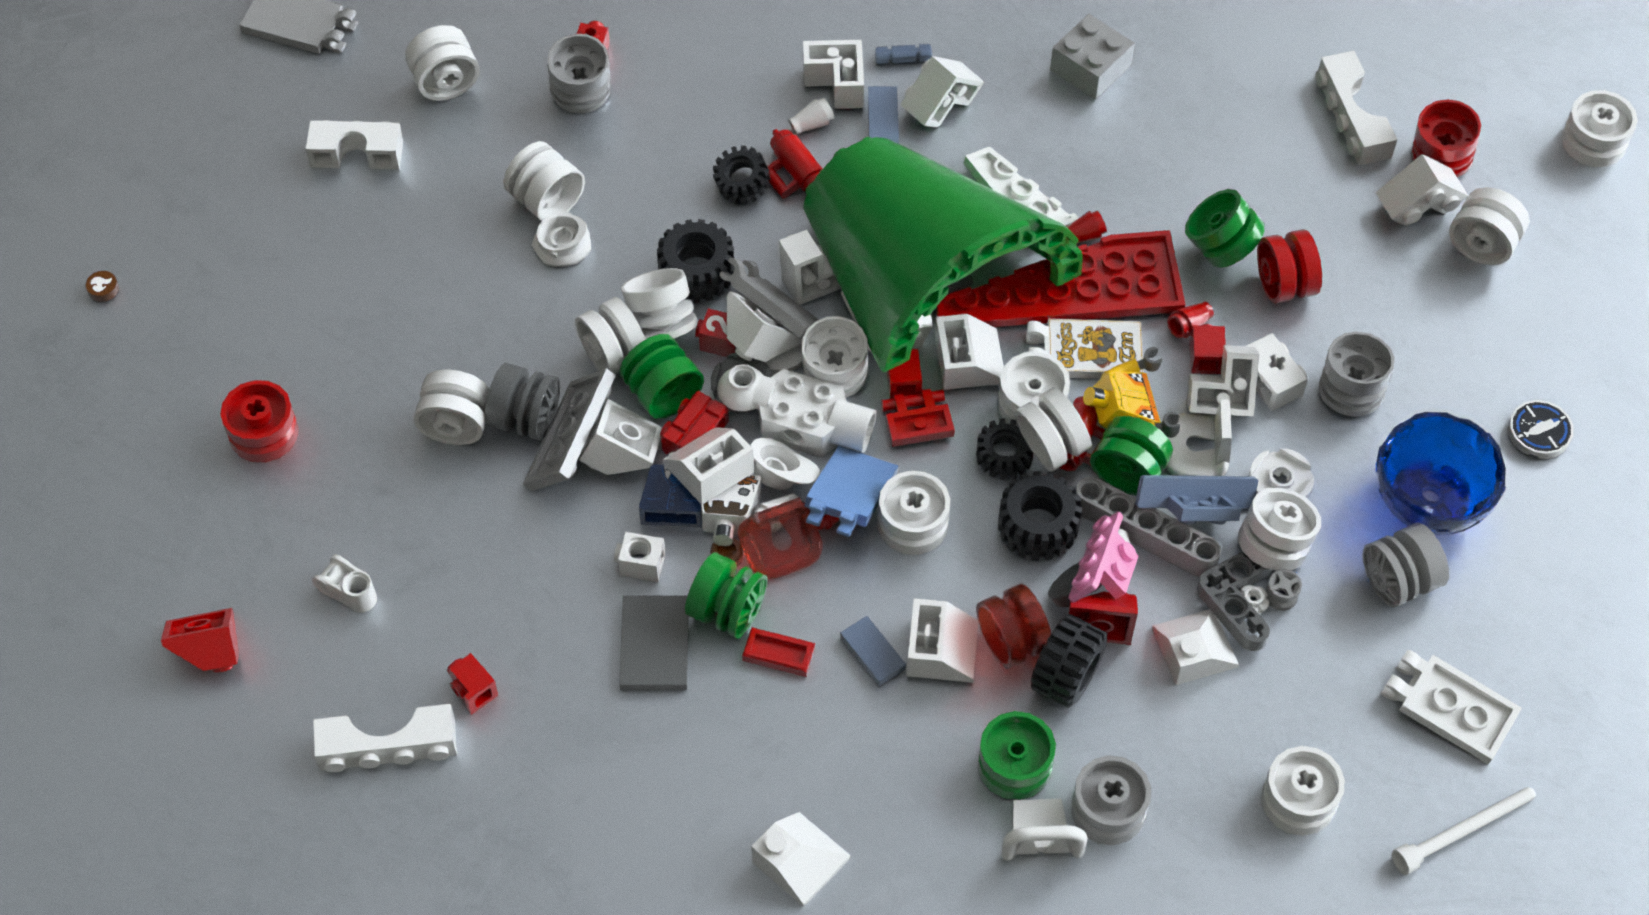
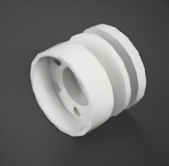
[503,141,585,221]
[621,268,698,339]
[802,316,868,397]

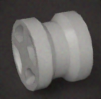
[1266,569,1302,611]

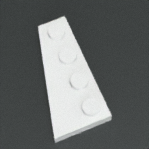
[963,146,1080,227]

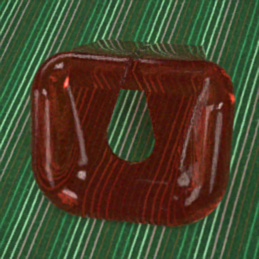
[738,497,823,579]

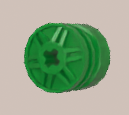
[619,334,704,419]
[685,552,768,639]

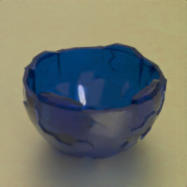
[1376,412,1506,535]

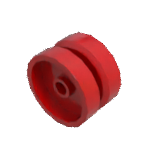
[1257,229,1323,304]
[220,380,299,463]

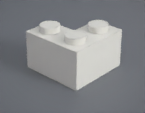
[803,40,864,109]
[900,56,984,128]
[1376,154,1468,226]
[779,230,841,305]
[1186,345,1259,417]

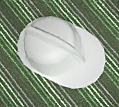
[751,438,820,490]

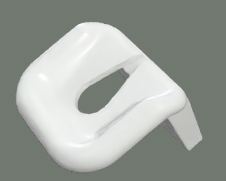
[1166,400,1232,476]
[1001,798,1087,860]

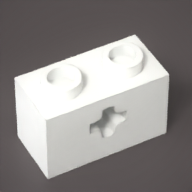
[1246,333,1308,411]

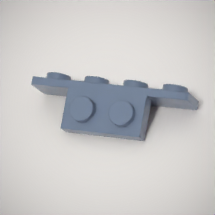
[1135,475,1258,524]

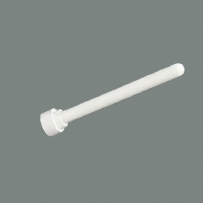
[1391,787,1535,875]

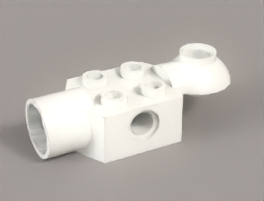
[717,364,876,458]

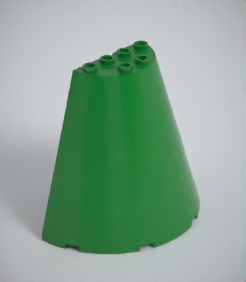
[803,137,1082,373]

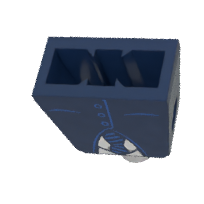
[639,452,702,528]

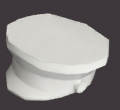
[532,212,591,267]

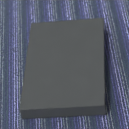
[619,595,689,690]

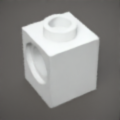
[614,532,666,582]

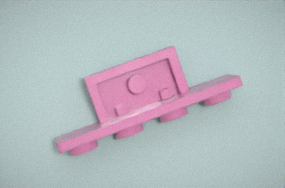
[1068,511,1138,603]

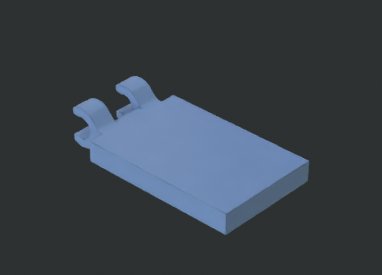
[805,446,898,537]

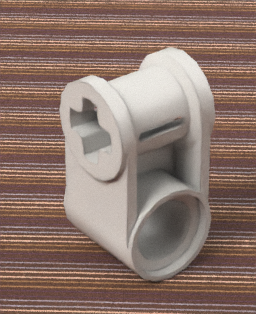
[312,554,377,613]

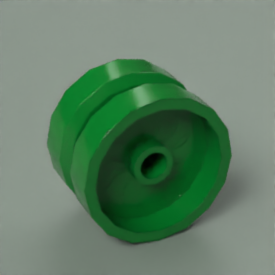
[1185,189,1265,268]
[1090,415,1173,496]
[977,711,1056,800]

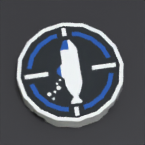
[1508,400,1573,459]

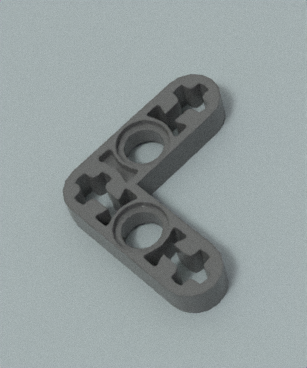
[1197,552,1275,651]

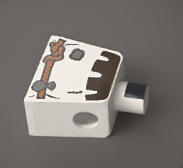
[701,475,761,546]

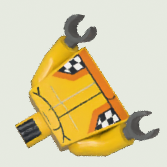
[1083,347,1180,438]

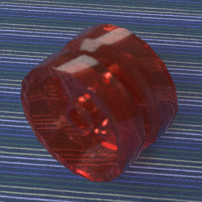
[976,583,1051,669]

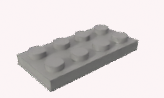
[523,368,616,491]

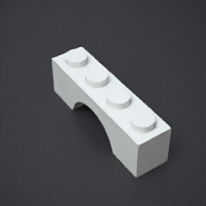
[1315,51,1397,165]
[313,704,457,772]

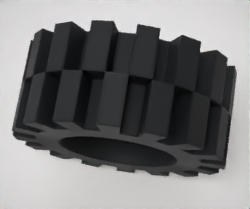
[713,145,770,204]
[976,418,1034,480]

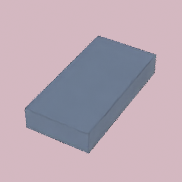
[840,616,906,686]

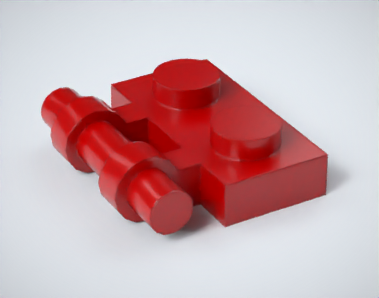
[881,388,955,447]

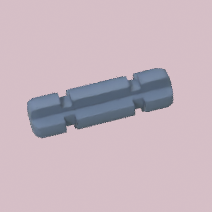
[875,44,932,64]

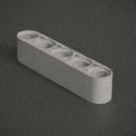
[1075,477,1221,577]

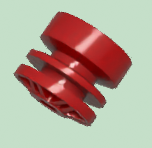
[1411,99,1482,178]

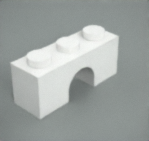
[306,120,403,170]

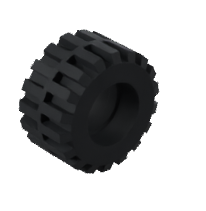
[657,219,735,303]
[998,471,1082,561]
[1031,614,1107,708]

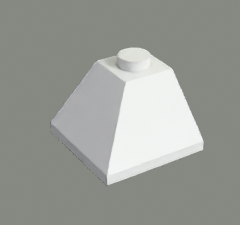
[727,291,802,362]
[579,399,662,475]
[1152,609,1239,685]
[751,812,851,907]

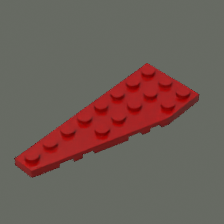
[936,230,1186,327]

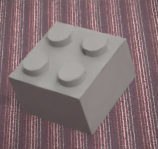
[1050,14,1135,100]

